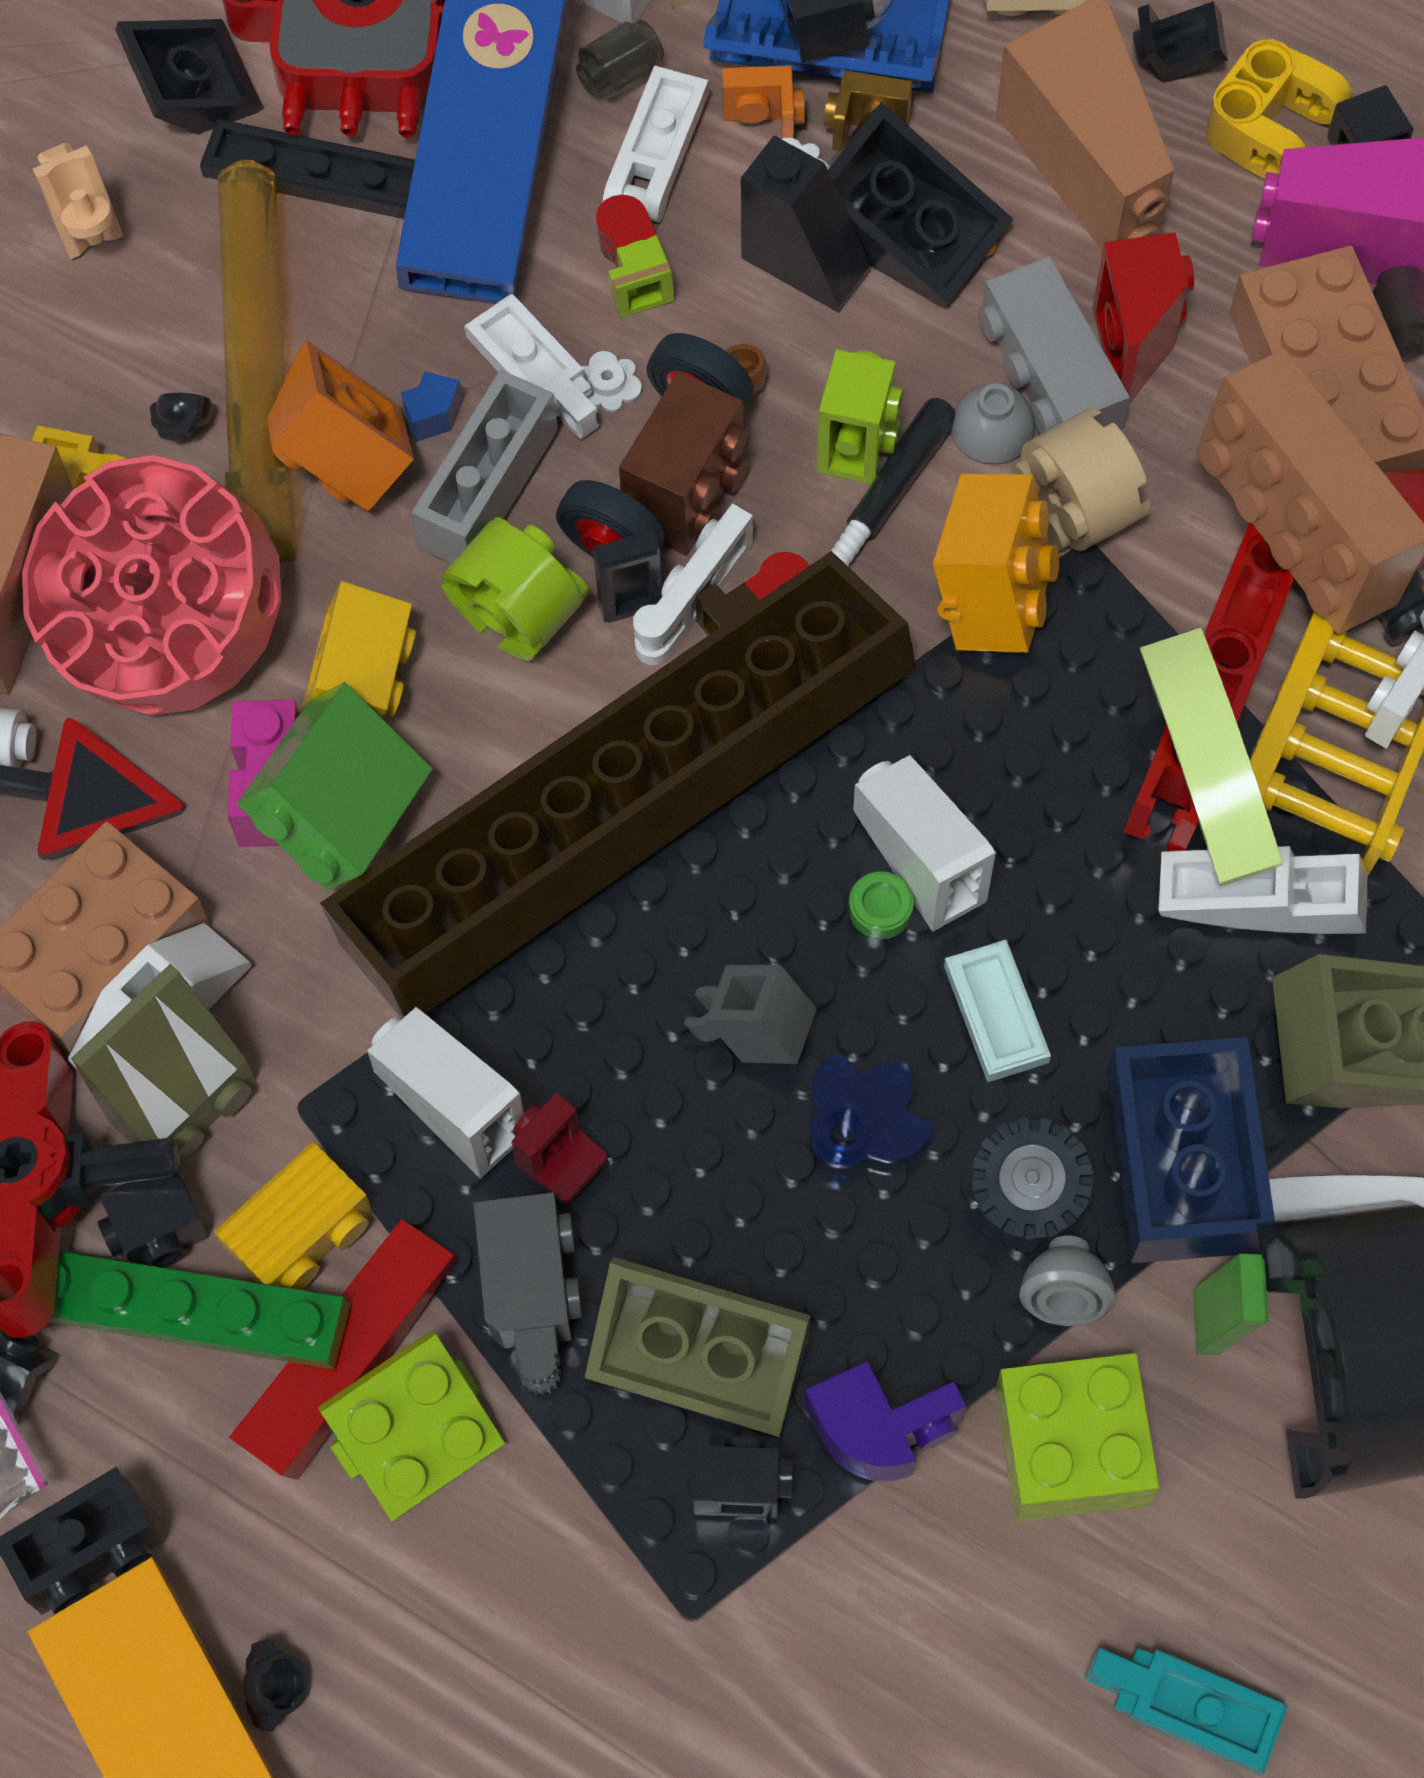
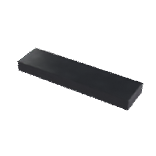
[200,118,415,219]

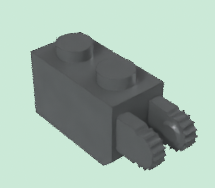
[473,1193,582,1396]

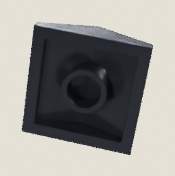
[115,19,261,134]

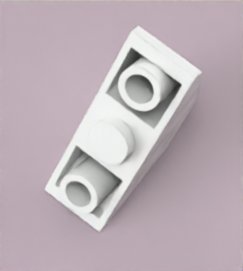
[68,923,251,1070]

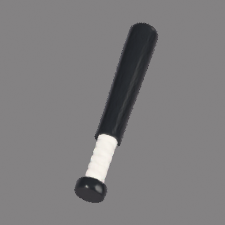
[830,398,955,567]

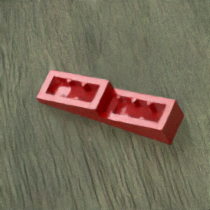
[229,1219,458,1480]

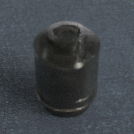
[576,19,664,100]
[1372,266,1424,359]

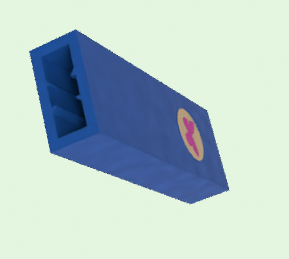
[396,0,569,304]

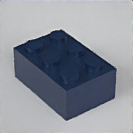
[1107,1037,1275,1263]

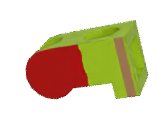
[596,194,675,319]

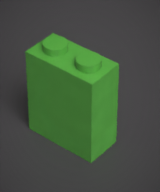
[236,681,433,890]

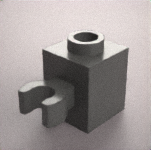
[684,965,817,1064]

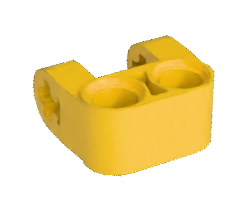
[1206,39,1352,180]

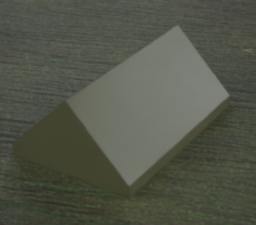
[585,1257,811,1437]

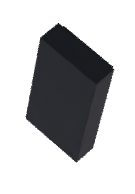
[593,530,662,623]

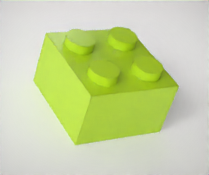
[995,1353,1160,1522]

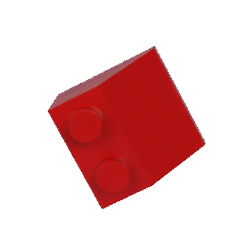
[1093,232,1194,404]

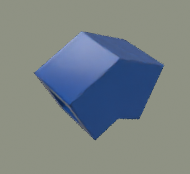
[401,371,463,442]

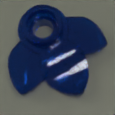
[810,1053,934,1168]

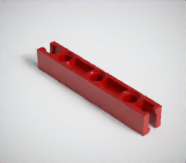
[1123,522,1294,851]

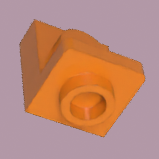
[722,66,805,139]

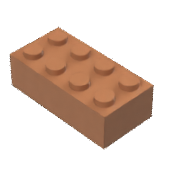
[1230,245,1424,470]
[1196,349,1424,635]

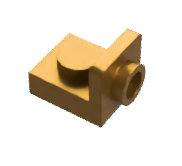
[824,70,913,150]

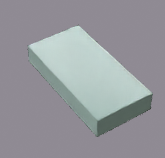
[944,940,1051,1082]

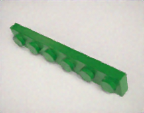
[9,1251,351,1370]

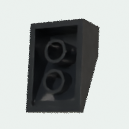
[826,102,1013,307]

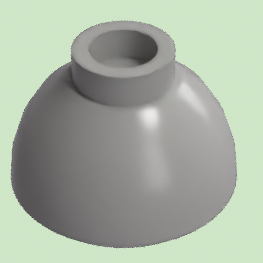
[951,383,1035,463]
[1019,1236,1115,1326]

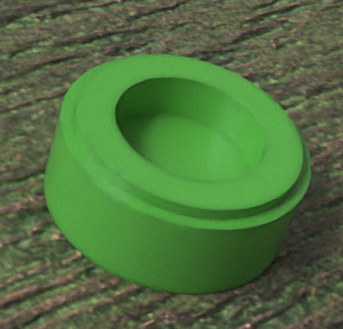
[849,871,914,939]

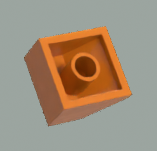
[267,340,414,512]

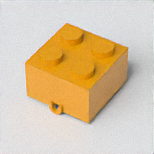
[932,474,1059,653]

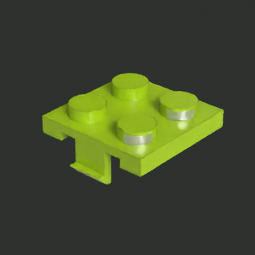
[317,1330,505,1522]

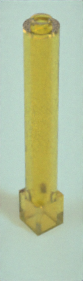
[218,160,297,562]

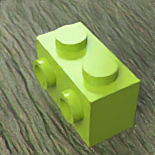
[817,349,904,484]

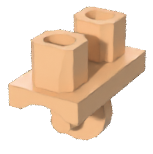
[32,143,124,259]

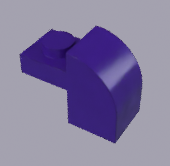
[804,1361,966,1481]

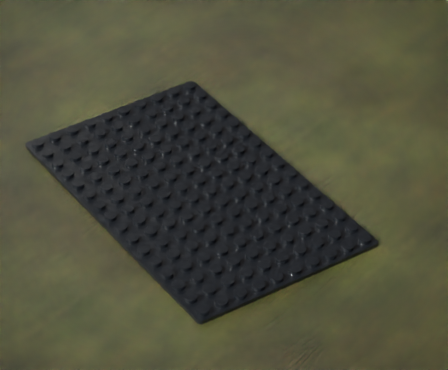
[297,545,1424,1622]

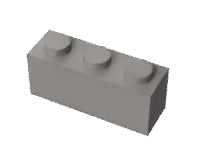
[978,256,1130,434]
[411,369,558,563]

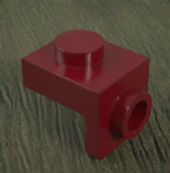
[511,1093,607,1205]

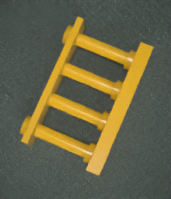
[1249,611,1424,877]

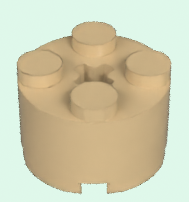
[1012,408,1151,551]

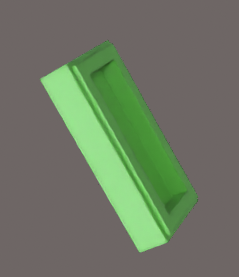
[1193,1254,1268,1356]

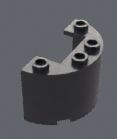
[1256,1200,1424,1499]

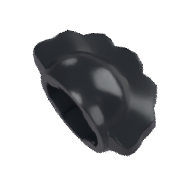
[150,393,213,443]
[243,1638,308,1731]

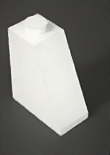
[853,755,996,932]
[367,1007,524,1179]

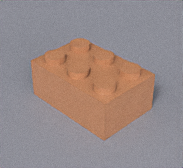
[0,821,210,1056]

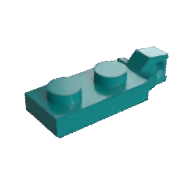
[1085,1648,1288,1776]

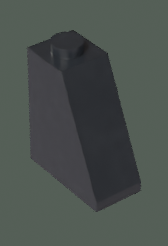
[741,135,871,313]

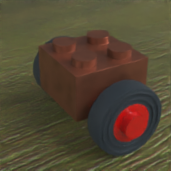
[556,333,754,558]

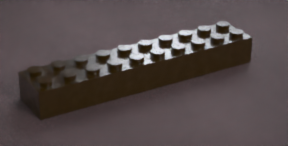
[320,551,916,1019]

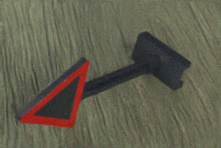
[0,718,183,860]

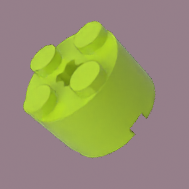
[440,517,590,661]

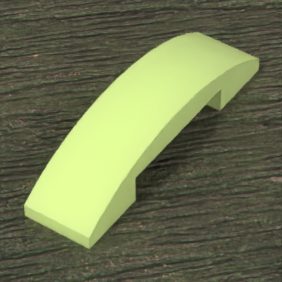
[1140,628,1283,886]

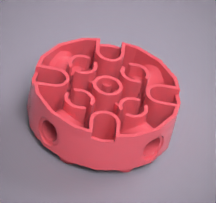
[22,455,282,716]

